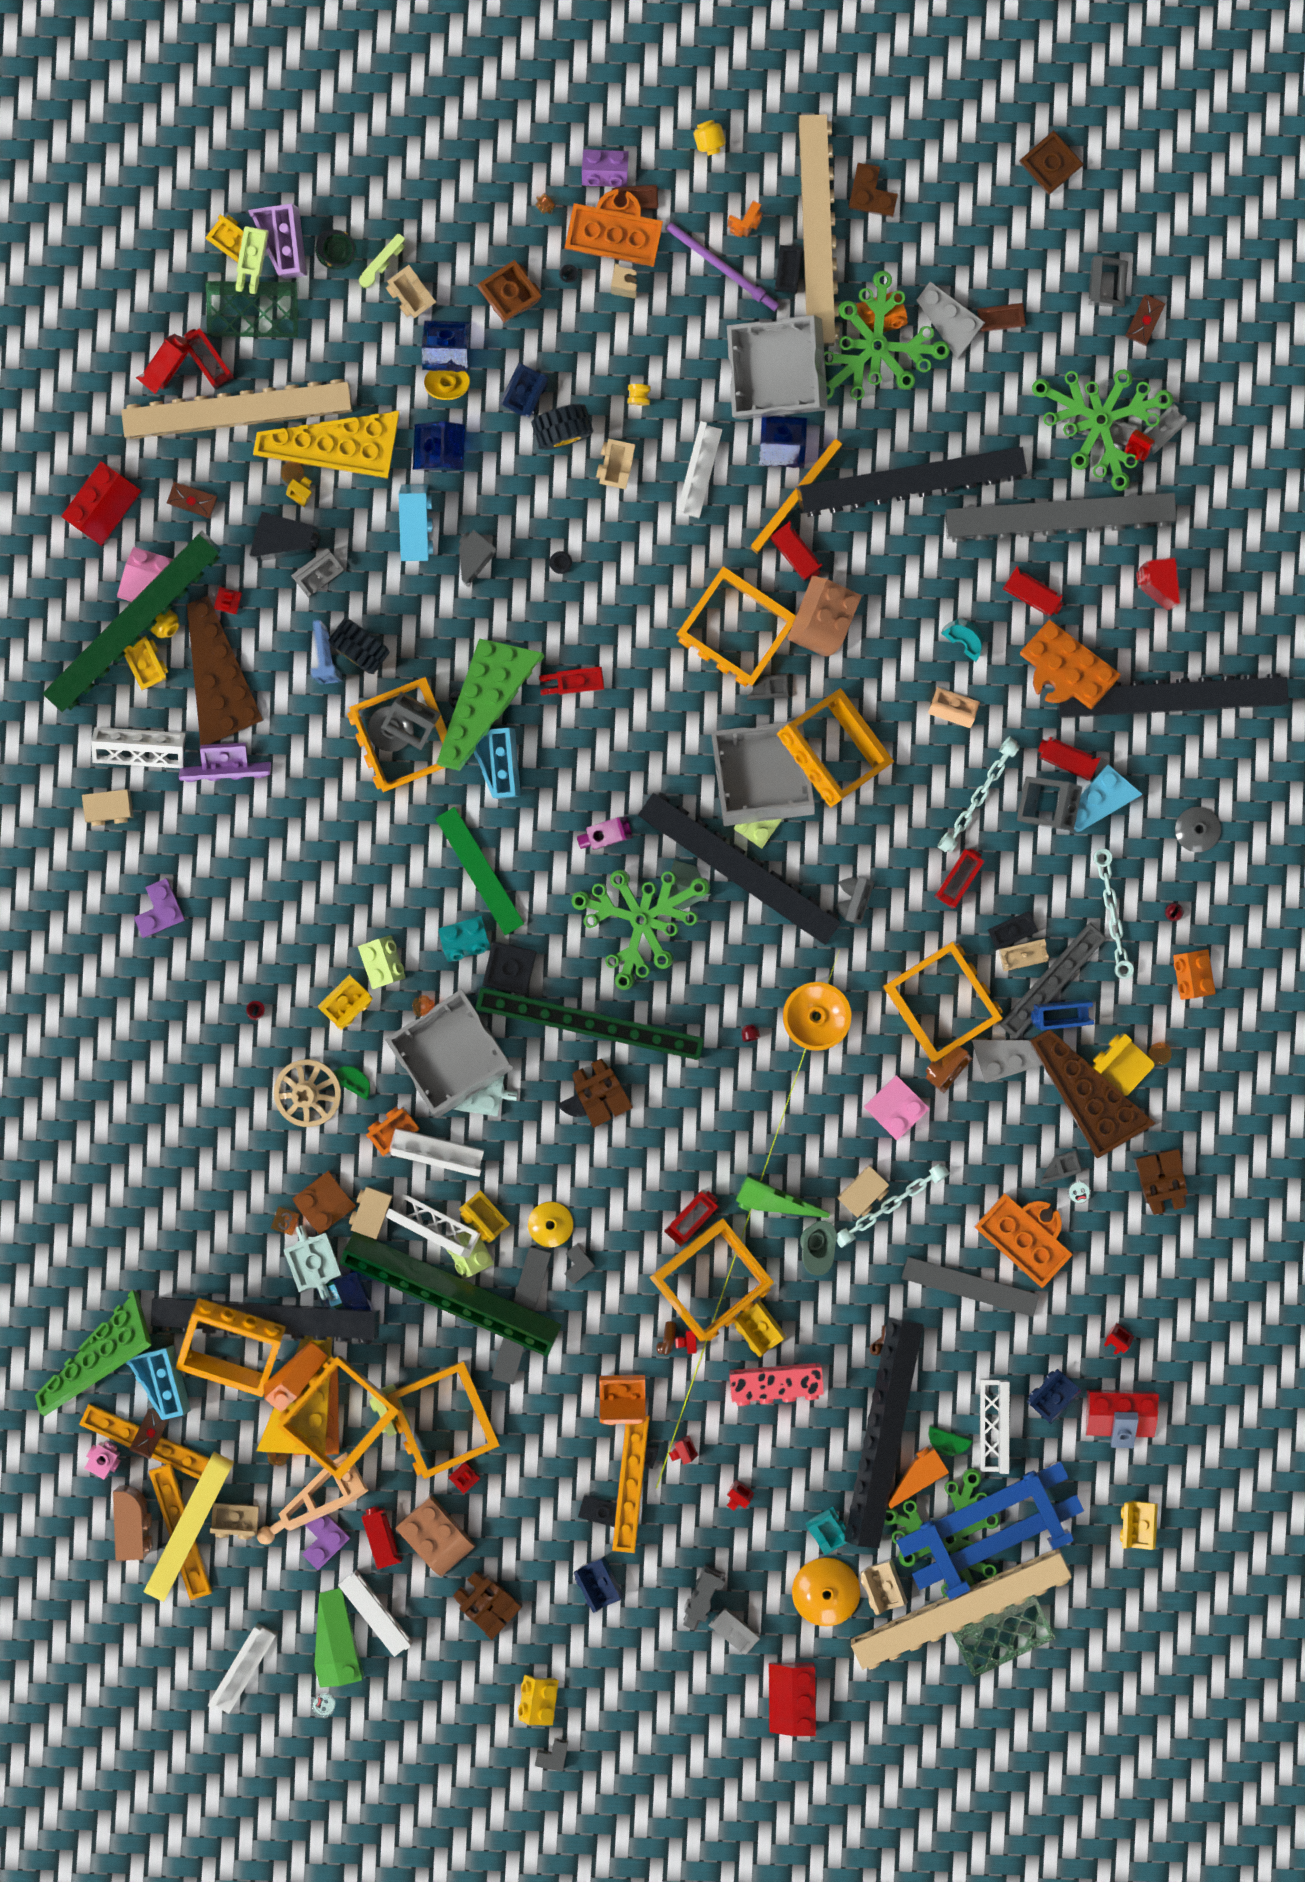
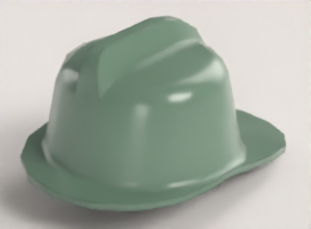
[800,1221,837,1276]

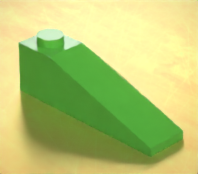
[735,1175,830,1218]
[314,1588,364,1687]

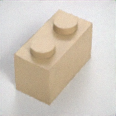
[82,789,133,827]
[837,1165,889,1218]
[349,1186,393,1239]

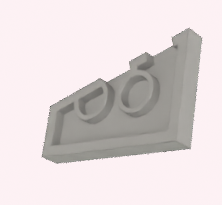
[917,282,986,360]
[971,1040,1042,1083]

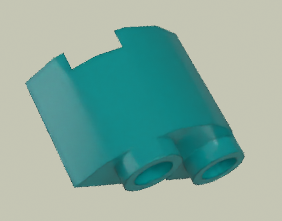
[941,618,984,662]
[805,1506,848,1555]

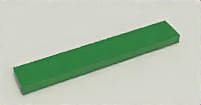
[435,807,525,936]

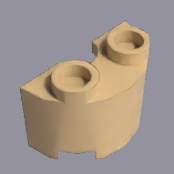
[386,265,436,318]
[596,439,635,489]

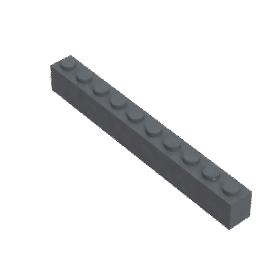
[945,493,1176,543]

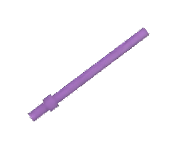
[666,222,780,312]

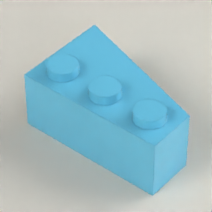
[398,484,433,561]
[473,728,521,799]
[1074,765,1143,832]
[126,1345,191,1420]

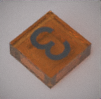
[271,1206,300,1236]

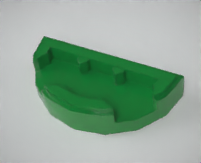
[328,1066,370,1101]
[928,1425,973,1456]

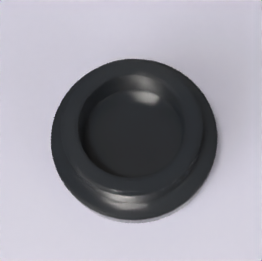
[549,551,572,574]

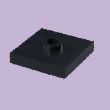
[482,941,537,996]

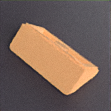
[928,687,980,728]

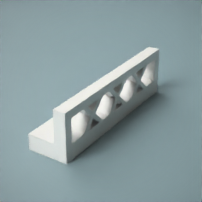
[677,421,722,518]
[91,727,186,768]
[389,1128,484,1177]
[385,1193,481,1258]
[980,1380,1009,1474]
[338,1570,413,1657]
[207,1622,277,1714]

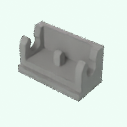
[1143,404,1187,455]
[291,548,344,598]
[708,1605,760,1655]

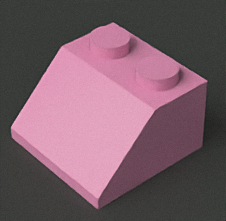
[117,547,173,602]
[864,1075,930,1140]

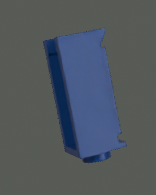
[1031,999,1094,1030]

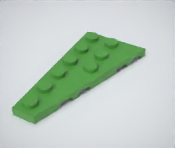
[436,638,545,771]
[35,1290,152,1416]

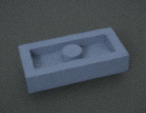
[1110,1412,1138,1448]

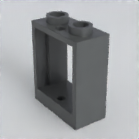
[1017,776,1083,831]

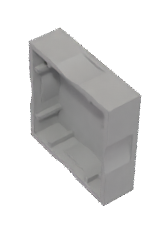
[727,315,828,420]
[711,721,814,826]
[385,989,514,1118]

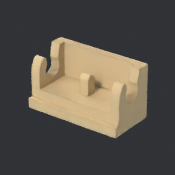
[611,264,637,299]
[998,939,1049,971]

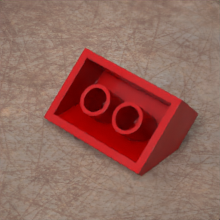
[61,461,141,546]
[1136,558,1180,610]
[1086,1389,1159,1438]
[768,1662,816,1736]

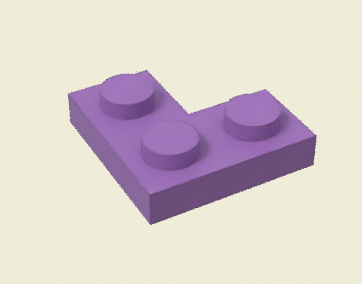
[134,878,185,938]
[302,1505,351,1570]

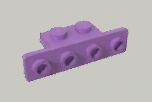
[179,742,271,782]

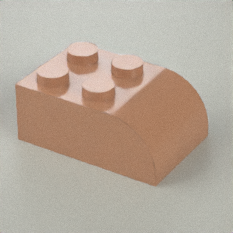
[787,576,862,656]
[113,1485,153,1561]
[396,1494,476,1577]

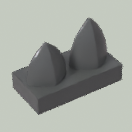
[836,876,875,925]

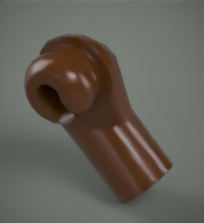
[656,1321,677,1356]
[869,1325,886,1356]

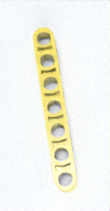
[144,1452,234,1602]

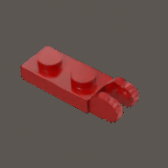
[539,667,605,695]

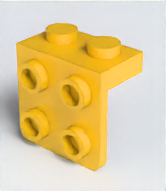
[1092,1033,1154,1096]

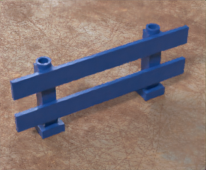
[896,1461,1084,1600]

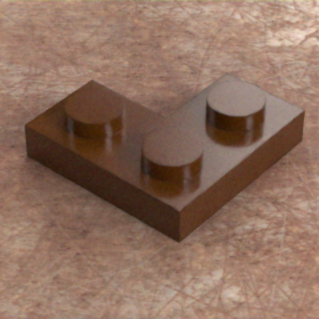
[848,163,898,218]

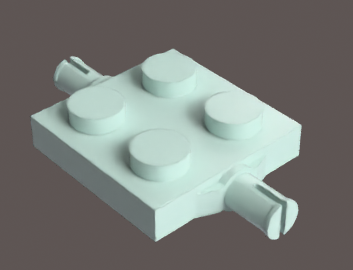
[453,1075,518,1117]
[284,1225,343,1300]

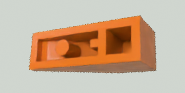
[263,1340,328,1412]
[888,1446,949,1509]

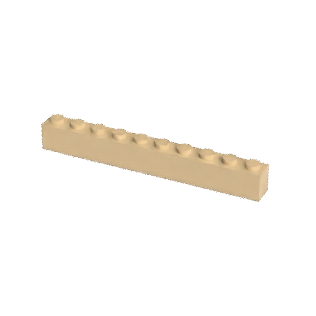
[799,114,839,346]
[121,379,353,440]
[851,1548,1072,1670]

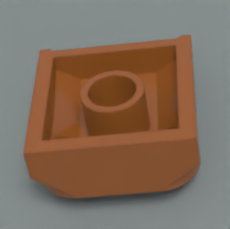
[925,1046,973,1093]
[292,1170,356,1234]

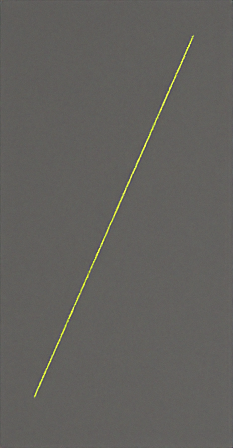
[656,955,838,1488]

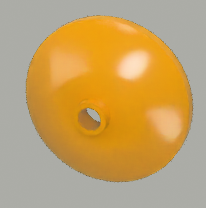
[783,982,851,1051]
[792,1557,860,1626]

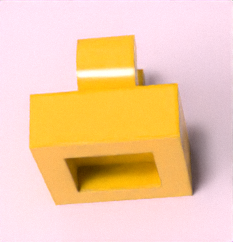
[286,477,312,507]

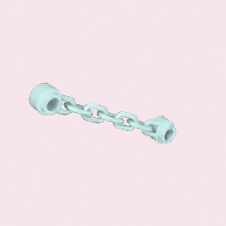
[938,736,1020,853]
[1093,849,1134,979]
[836,1163,950,1248]

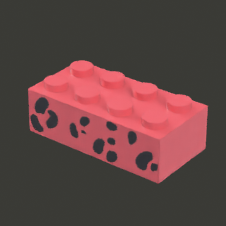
[729,1363,824,1406]

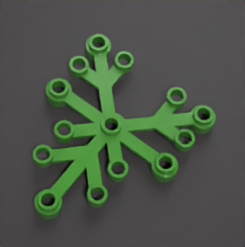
[824,271,950,400]
[1032,369,1174,491]
[571,869,710,990]
[884,1468,1000,1597]

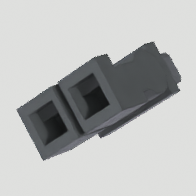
[683,1564,725,1631]

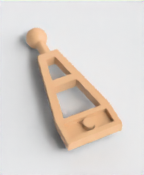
[257,1452,368,1545]

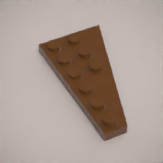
[187,595,264,745]
[1029,1029,1156,1158]

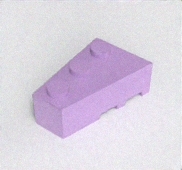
[248,203,307,279]

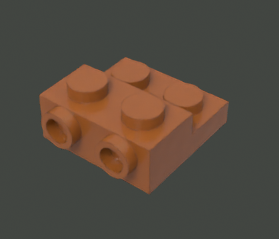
[477,260,541,323]

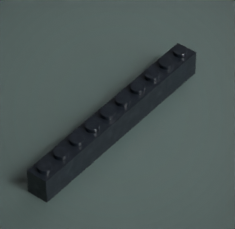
[796,447,1027,517]
[1057,673,1289,718]
[638,792,841,945]
[151,1297,380,1343]
[844,1317,924,1549]

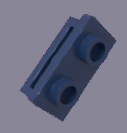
[499,363,549,418]
[1027,1369,1081,1424]
[574,1556,624,1613]

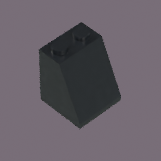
[249,511,321,561]

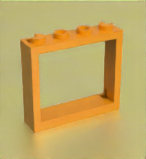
[677,566,796,687]
[347,677,447,792]
[776,688,894,808]
[883,942,1003,1062]
[649,1218,774,1342]
[175,1298,286,1397]
[277,1355,401,1481]
[387,1360,500,1479]

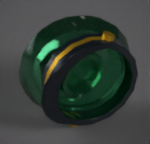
[315,230,357,270]

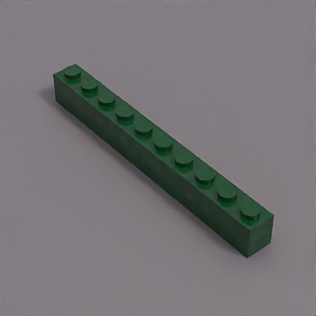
[42,530,222,712]
[476,987,704,1061]
[339,1232,562,1357]

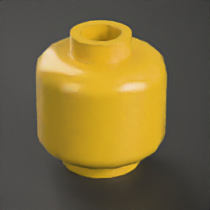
[693,120,726,156]
[150,609,179,638]

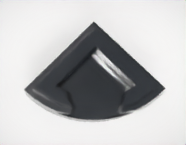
[558,1094,587,1117]
[644,1445,659,1469]

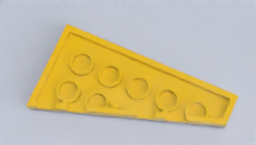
[253,411,400,479]
[256,1336,333,1454]

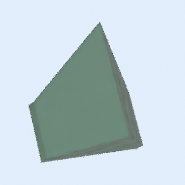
[667,860,711,910]

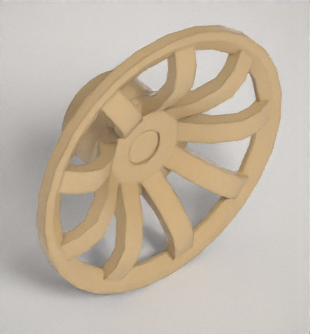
[274,1059,341,1127]

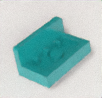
[438,916,491,962]

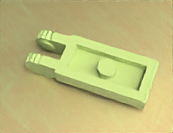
[236,226,269,294]
[359,234,406,288]

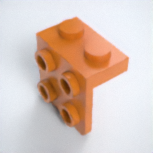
[599,1375,646,1425]

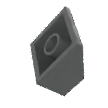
[459,530,497,587]

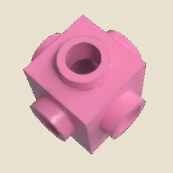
[84,1441,121,1479]

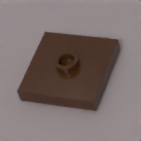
[1019,130,1084,195]

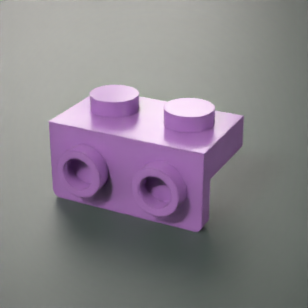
[582,149,629,187]

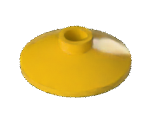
[424,365,470,400]
[528,1202,573,1247]

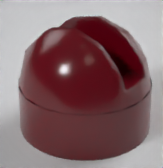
[1165,903,1184,921]
[246,1001,265,1020]
[741,1024,761,1042]

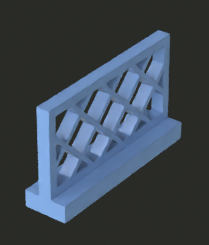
[311,621,343,684]

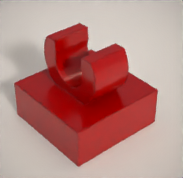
[1124,429,1155,462]
[214,587,242,615]
[1104,1322,1134,1355]
[675,1329,697,1354]
[669,1435,698,1465]
[448,1461,481,1494]
[727,1480,754,1511]

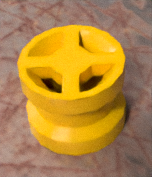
[627,384,651,406]

